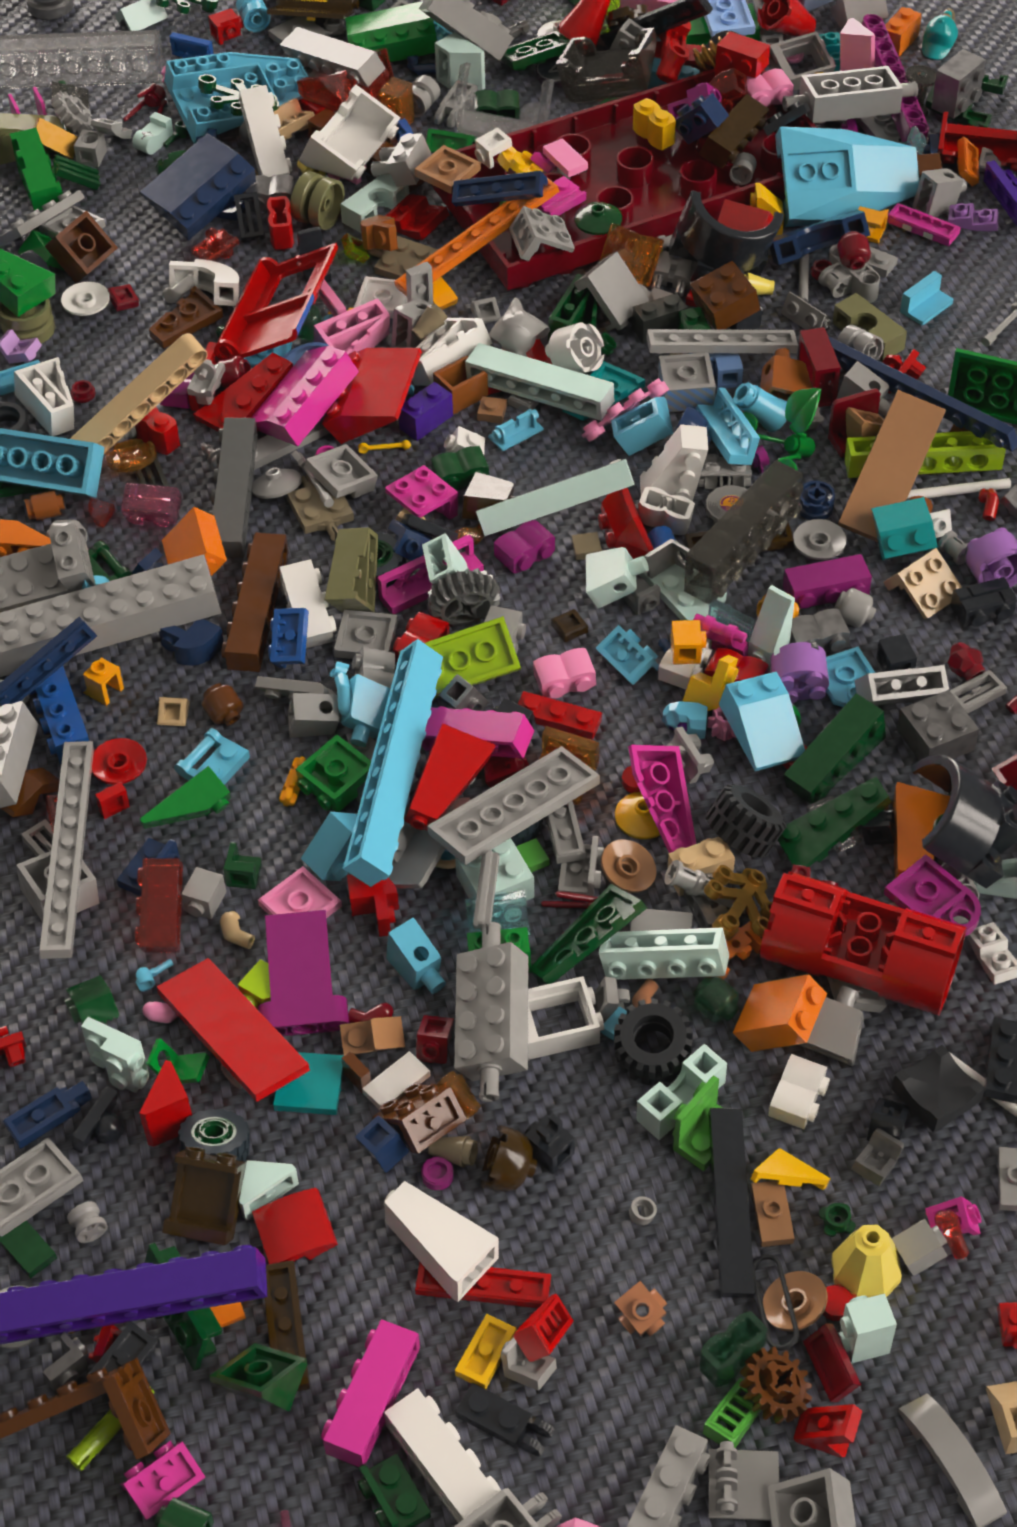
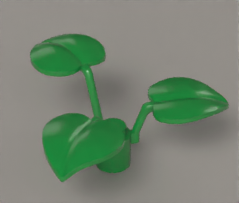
[742,388,821,506]

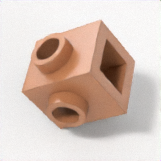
[614,1281,667,1336]

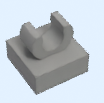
[594,977,630,1020]

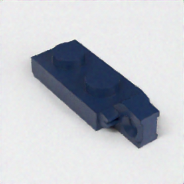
[3,1081,92,1149]

